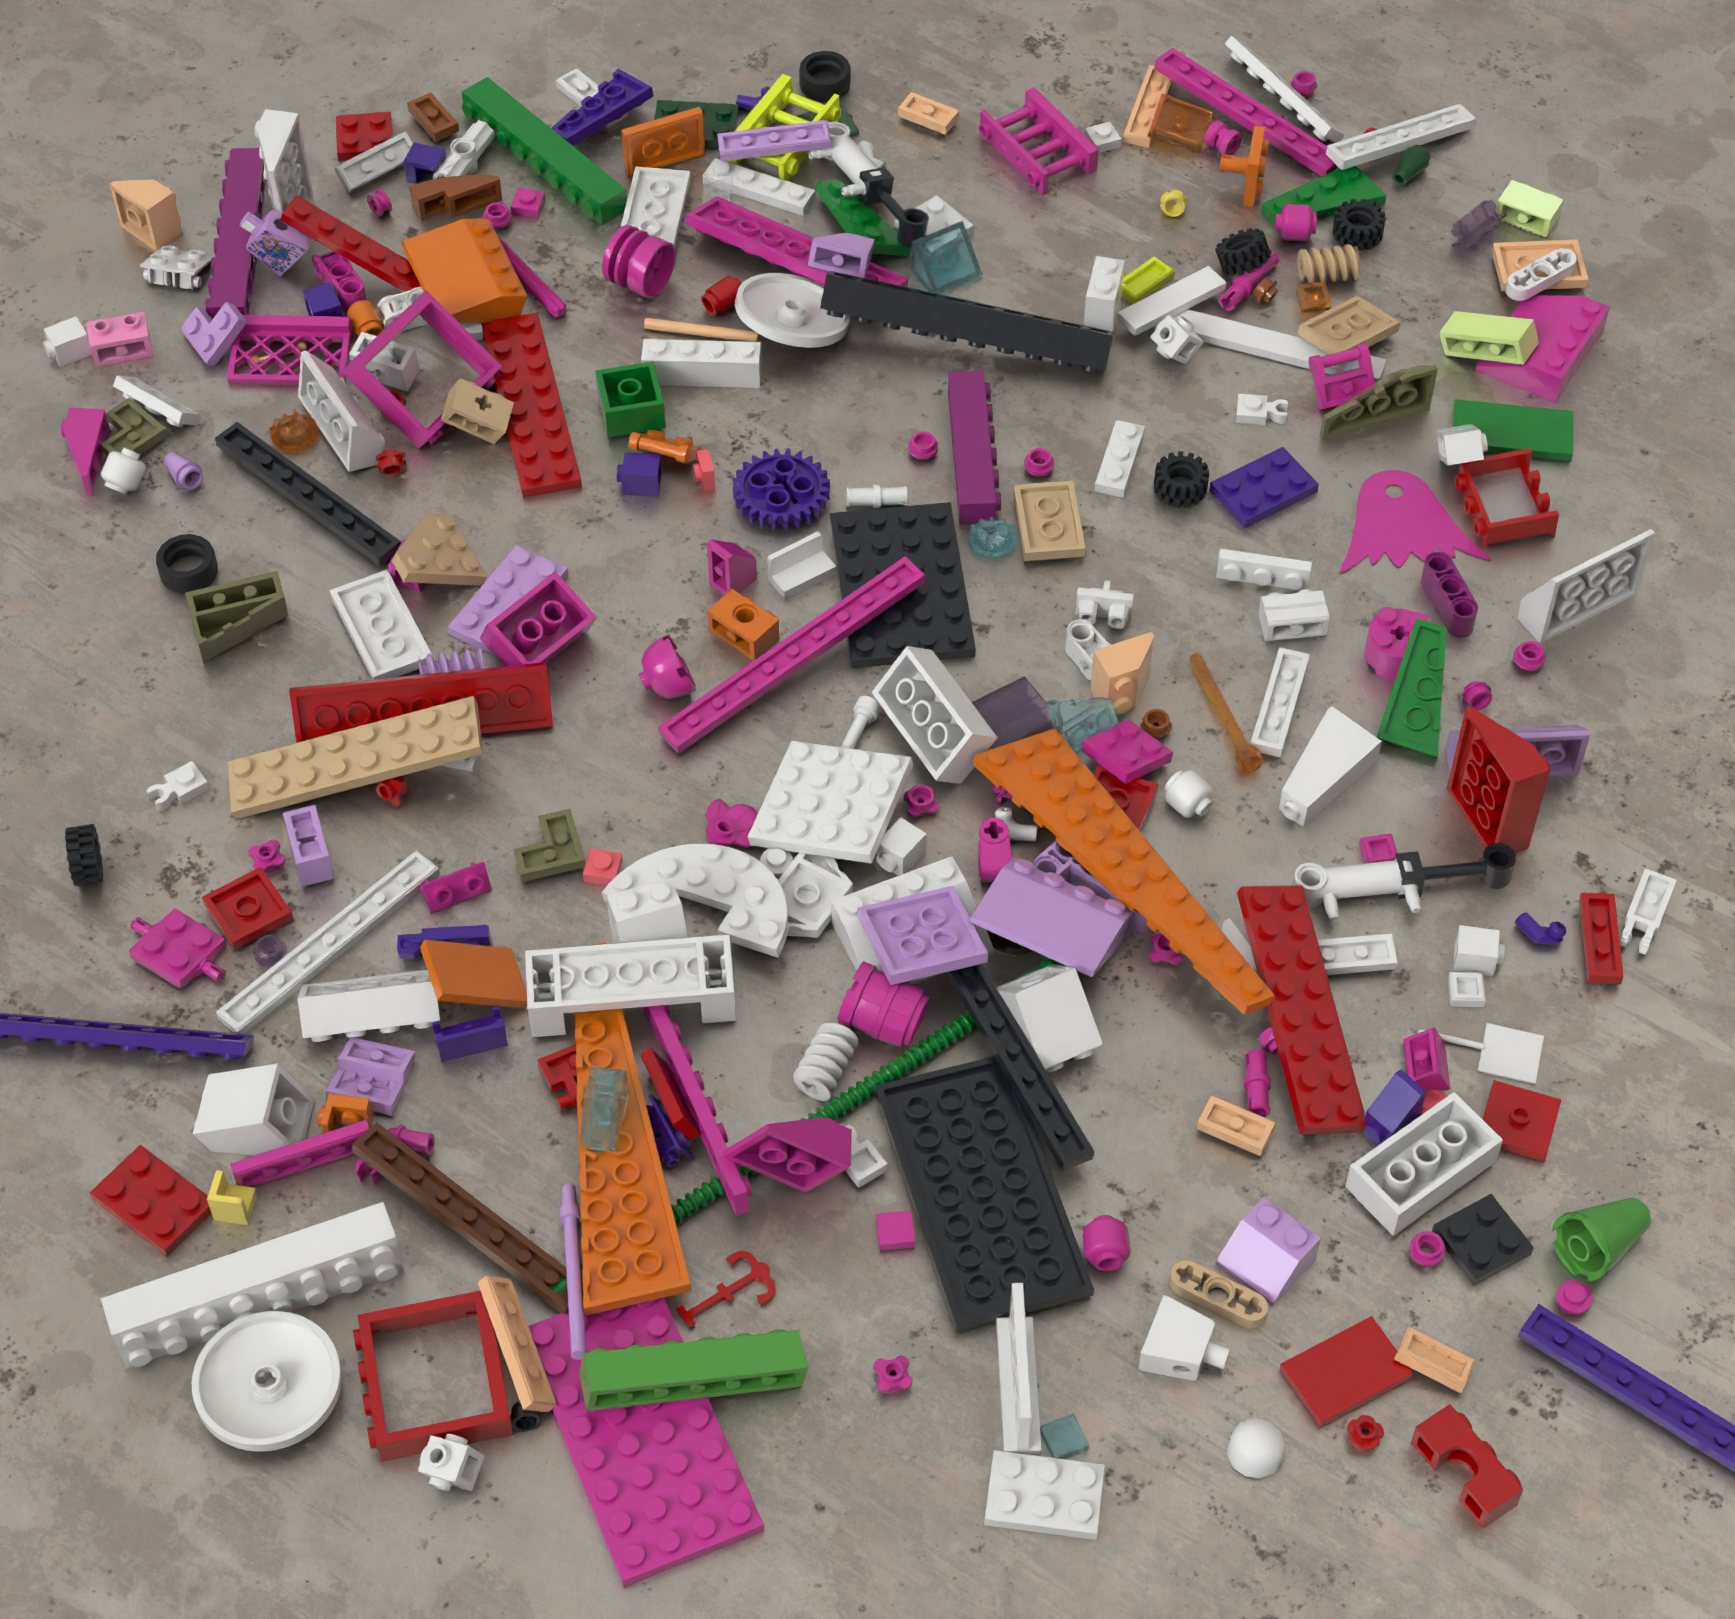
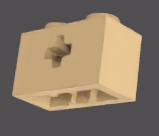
[441,378,514,444]

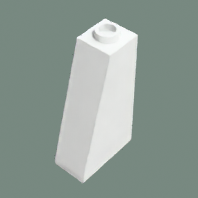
[1279,706,1382,827]

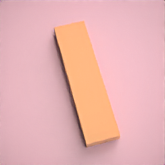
[1122,65,1173,148]
[478,1275,557,1412]

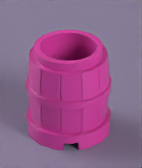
[837,961,930,1047]

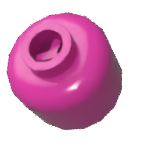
[1275,204,1317,241]
[1082,1215,1131,1271]

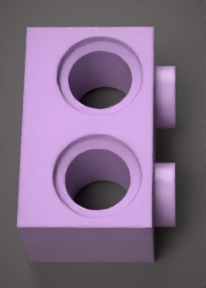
[283,805,334,887]

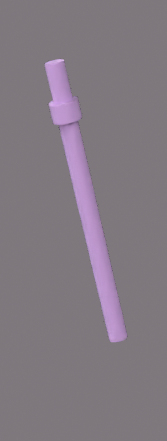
[559,1184,586,1360]

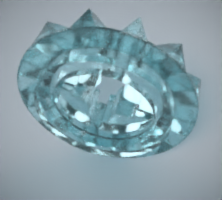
[968,516,1017,558]

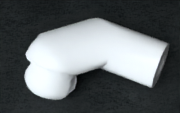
[995,807,1037,841]

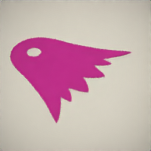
[1339,470,1491,574]

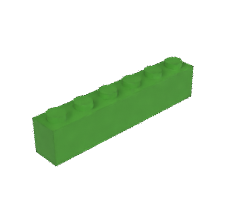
[579,1329,808,1411]

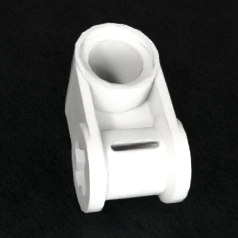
[377,287,429,332]
[1065,619,1111,680]

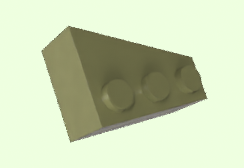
[185,571,288,664]

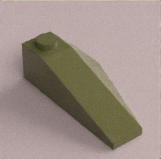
[1320,365,1438,440]

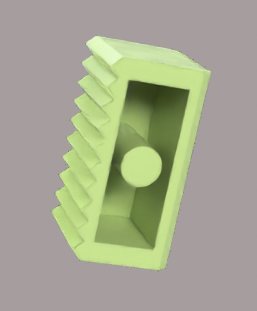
[1495,180,1564,238]

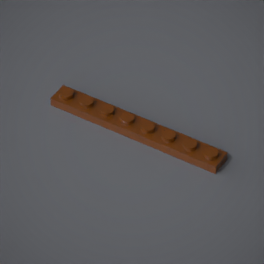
[352,1122,583,1314]

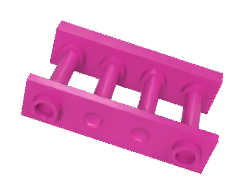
[978,87,1099,196]

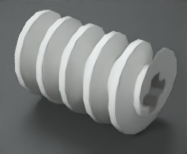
[793,1023,859,1101]

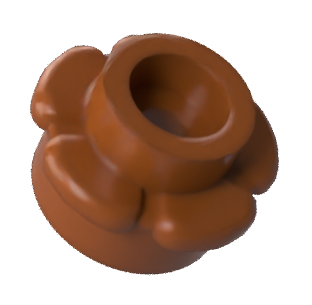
[1252,277,1278,304]
[1140,709,1172,739]

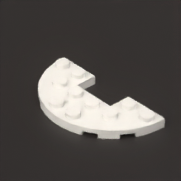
[602,844,789,958]

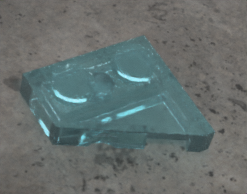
[1046,697,1119,754]

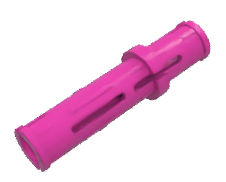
[1218,249,1280,311]

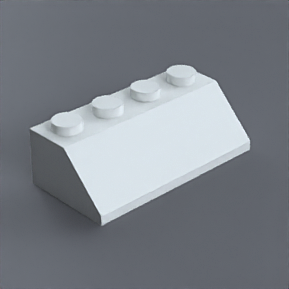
[641,339,763,388]
[298,351,385,472]
[297,969,441,1042]

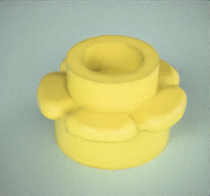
[1160,189,1188,217]

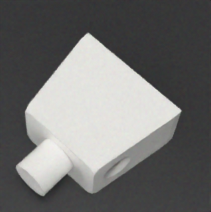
[1139,1295,1231,1381]

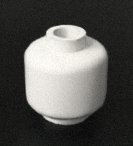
[101,447,146,495]
[1164,770,1213,818]

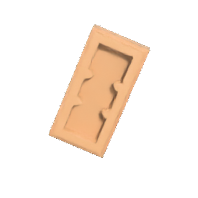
[1394,1326,1475,1393]

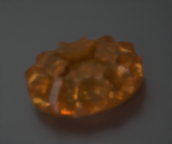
[269,411,318,450]

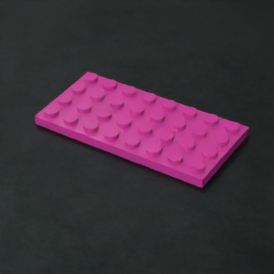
[528,1298,764,1587]

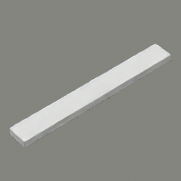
[1154,309,1387,383]
[216,850,440,1034]

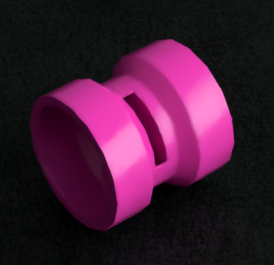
[1204,120,1243,155]

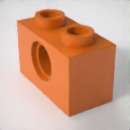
[707,589,780,661]

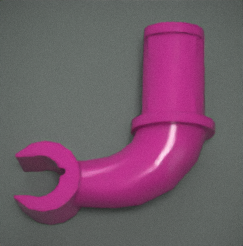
[355,1125,435,1185]

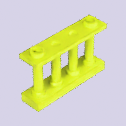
[727,74,842,181]

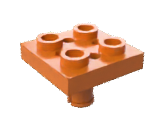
[1219,126,1269,207]

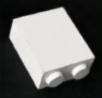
[1084,256,1125,351]

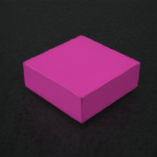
[1359,834,1398,864]
[876,1210,915,1251]

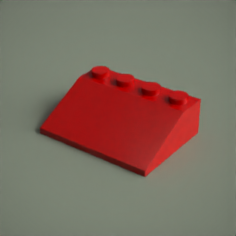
[1447,707,1550,853]

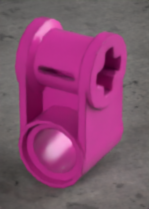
[978,818,1013,882]

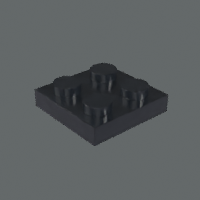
[1432,1194,1534,1286]

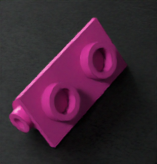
[419,861,492,913]

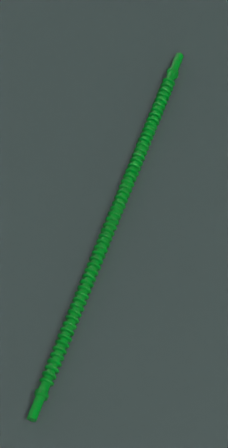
[551,958,1066,1293]

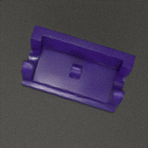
[432,1006,508,1062]

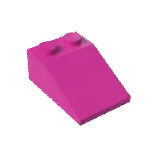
[723,1117,852,1193]

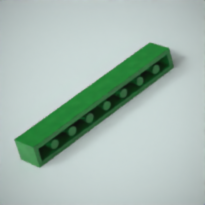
[462,77,627,225]

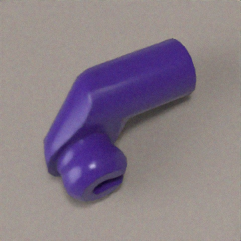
[736,87,770,111]
[1515,912,1567,945]

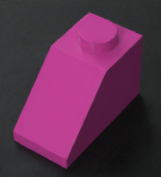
[707,539,757,595]

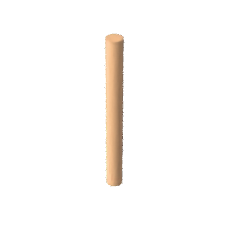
[644,317,760,342]

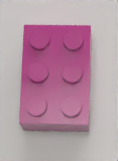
[479,572,597,666]

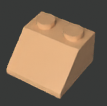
[110,179,183,251]
[1090,632,1154,718]

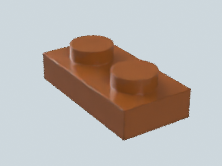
[407,92,459,142]

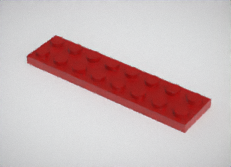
[481,312,582,498]
[289,662,553,743]
[1237,885,1367,1135]

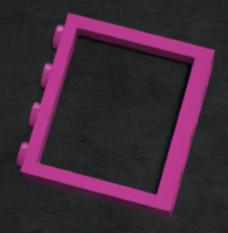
[342,290,502,449]

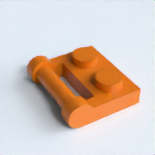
[628,430,702,463]

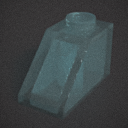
[580,1066,630,1152]

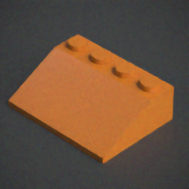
[402,218,527,323]

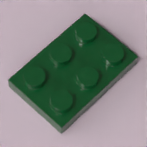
[654,100,739,149]

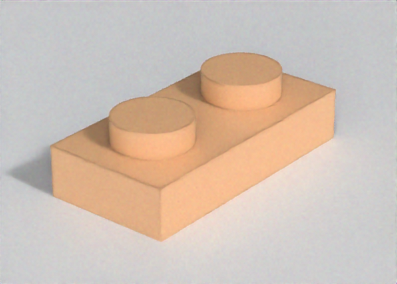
[898,92,959,135]
[1196,1095,1276,1156]

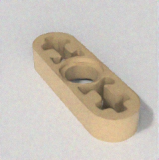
[1169,1260,1268,1329]

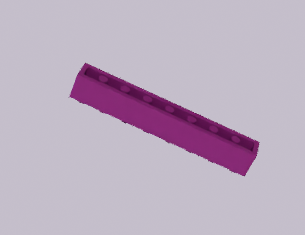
[205,148,267,320]

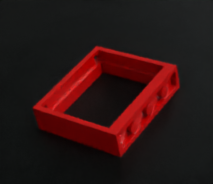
[353,1291,513,1462]

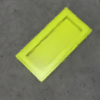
[1122,256,1175,304]

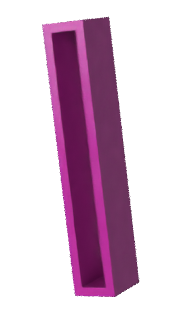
[948,371,1001,525]

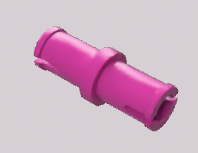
[1244,1049,1271,1118]

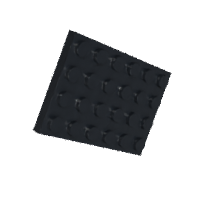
[830,502,976,668]

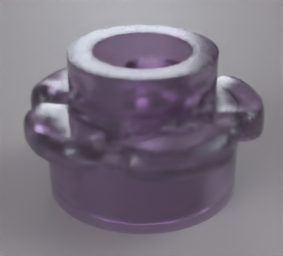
[253,934,287,966]

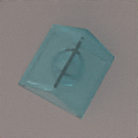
[911,221,983,294]

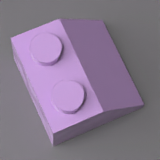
[1216,1196,1321,1306]

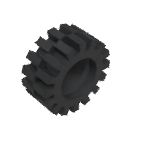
[1332,199,1386,251]
[1215,228,1271,276]
[1153,451,1209,508]
[65,824,103,886]

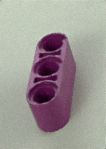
[1421,551,1478,638]

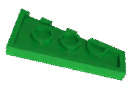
[815,180,912,256]

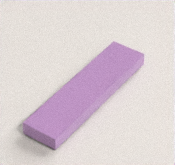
[717,120,831,161]

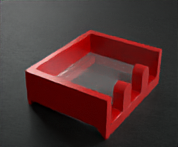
[1455,448,1559,548]

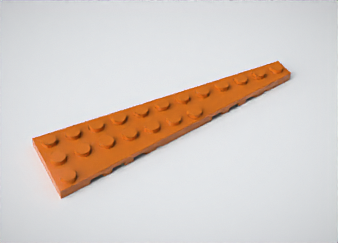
[972,728,1275,1015]
[575,942,692,1316]

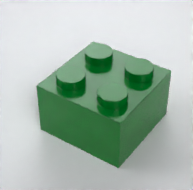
[595,361,666,437]

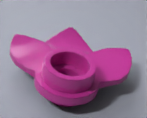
[705,799,758,848]

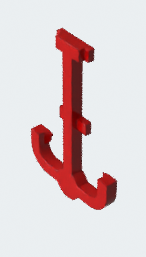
[676,1251,776,1328]

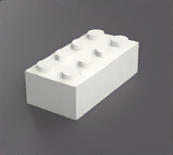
[871,646,998,784]
[1345,1092,1503,1236]

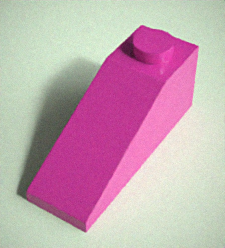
[61,408,110,496]

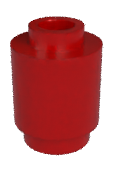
[701,275,742,316]

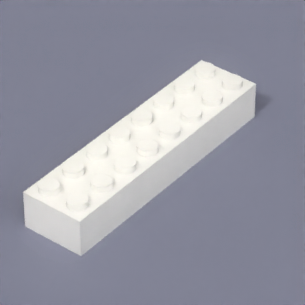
[100,1202,404,1369]

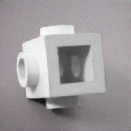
[1150,315,1204,364]
[418,1433,485,1491]

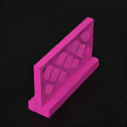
[227,315,354,385]

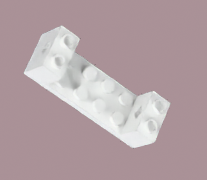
[525,934,736,1037]

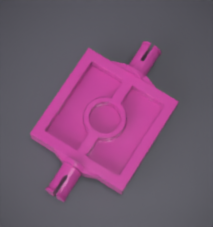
[129,908,226,989]

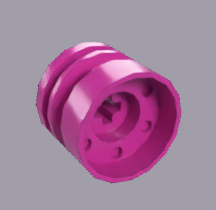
[602,224,676,299]

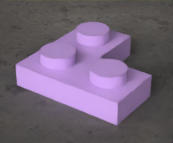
[180,302,247,367]

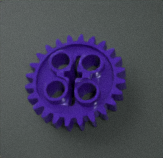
[732,449,830,531]

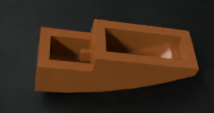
[409,175,502,221]

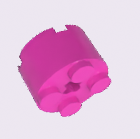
[1364,607,1428,681]

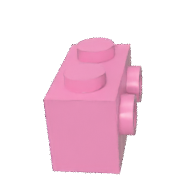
[86,312,154,367]

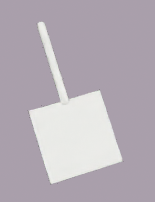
[1418,1023,1544,1085]

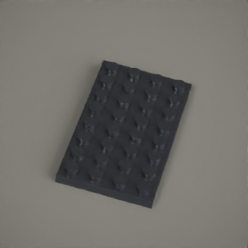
[875,1056,1094,1331]

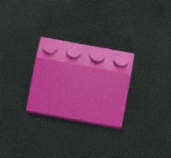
[1476,295,1610,403]

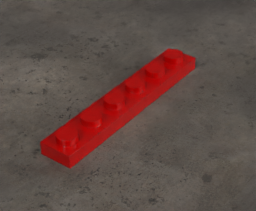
[280,195,421,292]

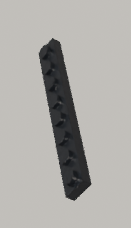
[215,422,401,566]
[945,964,1095,1171]

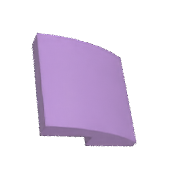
[326,1037,415,1116]

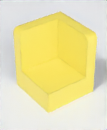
[207,1170,257,1225]

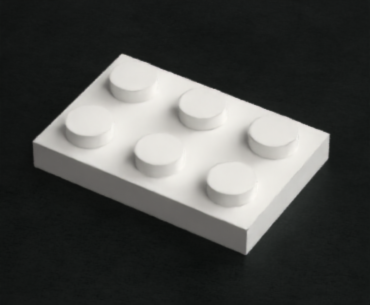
[984,1450,1105,1540]

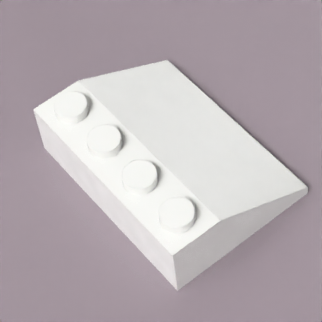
[255,109,314,213]
[1517,529,1655,643]
[831,856,994,984]

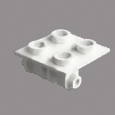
[140,246,215,290]

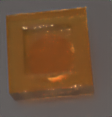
[1296,282,1331,313]

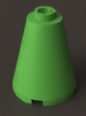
[1552,1198,1651,1281]

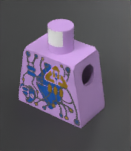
[240,210,312,277]

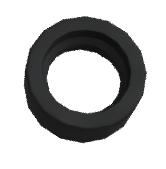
[799,51,851,101]
[156,534,217,593]

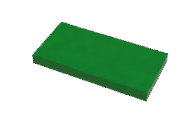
[1452,399,1574,462]

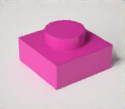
[510,188,546,219]

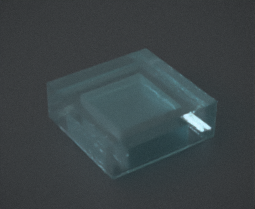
[1040,1413,1089,1459]

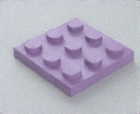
[857,886,988,985]

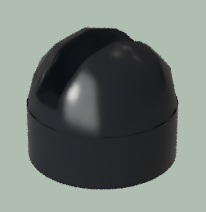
[510,1400,541,1432]

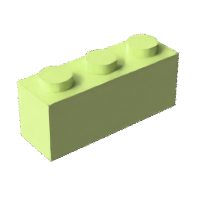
[1439,311,1539,365]

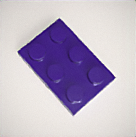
[1209,447,1319,528]

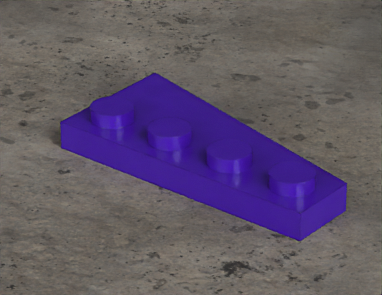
[551,68,654,146]

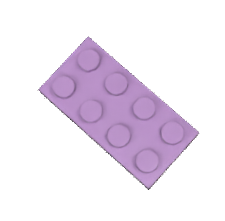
[447,545,568,656]

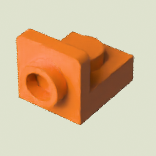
[317,1093,374,1134]

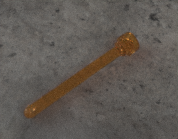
[1190,653,1264,773]

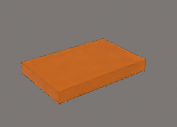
[621,107,705,178]
[420,940,527,1009]

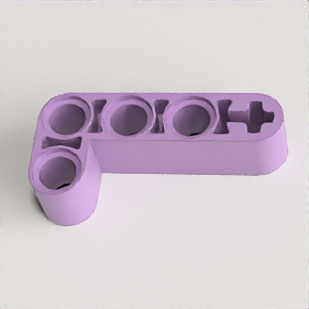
[1033,841,1152,934]

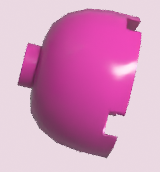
[639,634,696,699]

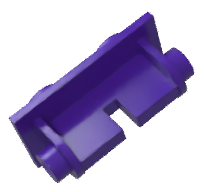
[646,1094,695,1167]

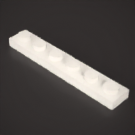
[1225,35,1344,143]
[1326,104,1476,170]

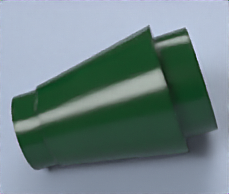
[1392,145,1430,185]

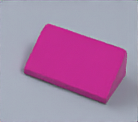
[1403,1027,1451,1091]

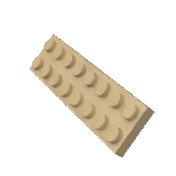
[227,696,484,820]

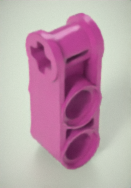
[312,251,367,314]

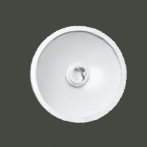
[735,273,850,348]
[191,1311,342,1452]

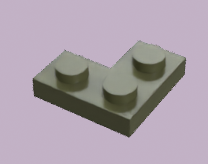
[100,398,168,457]
[514,809,586,882]

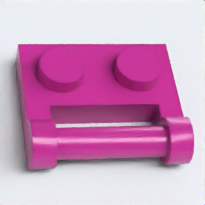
[1308,343,1375,409]

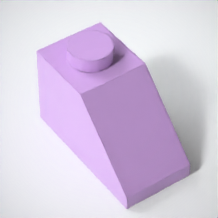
[808,233,875,278]

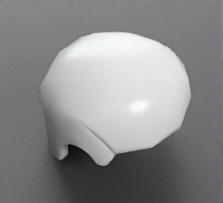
[1227,1417,1286,1479]

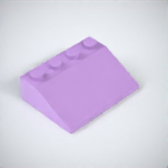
[969,858,1133,977]

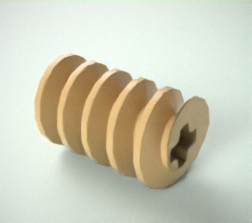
[1297,244,1360,285]

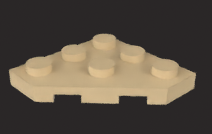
[392,513,487,586]

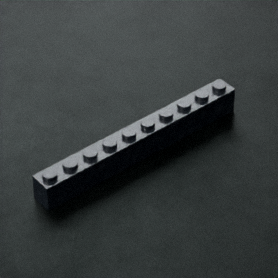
[820,271,1114,373]

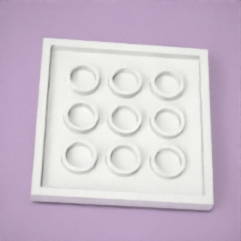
[748,741,913,864]

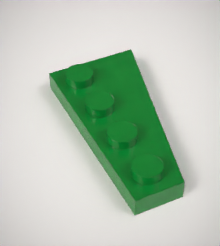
[1262,166,1386,225]
[1376,618,1447,759]

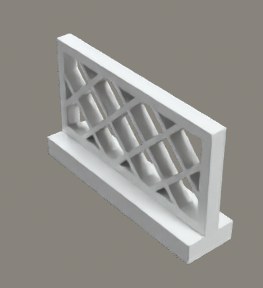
[996,1283,1042,1456]

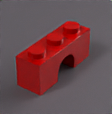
[1411,1404,1523,1529]

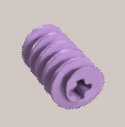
[418,647,484,675]

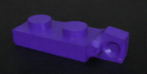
[397,925,493,960]

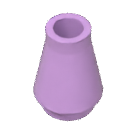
[163,452,203,490]

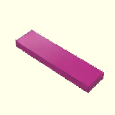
[230,1120,369,1187]

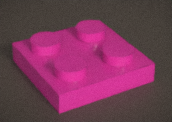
[1081,719,1173,784]

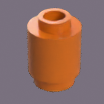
[347,300,384,337]

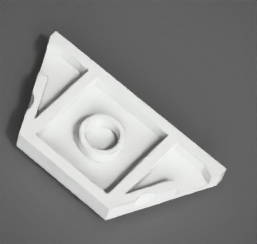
[778,853,853,938]

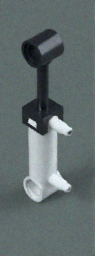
[808,122,929,248]
[1292,843,1516,921]

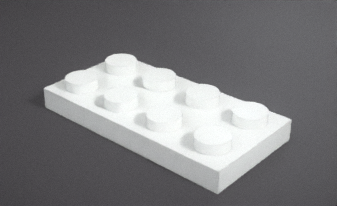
[621,166,691,247]
[329,570,433,680]

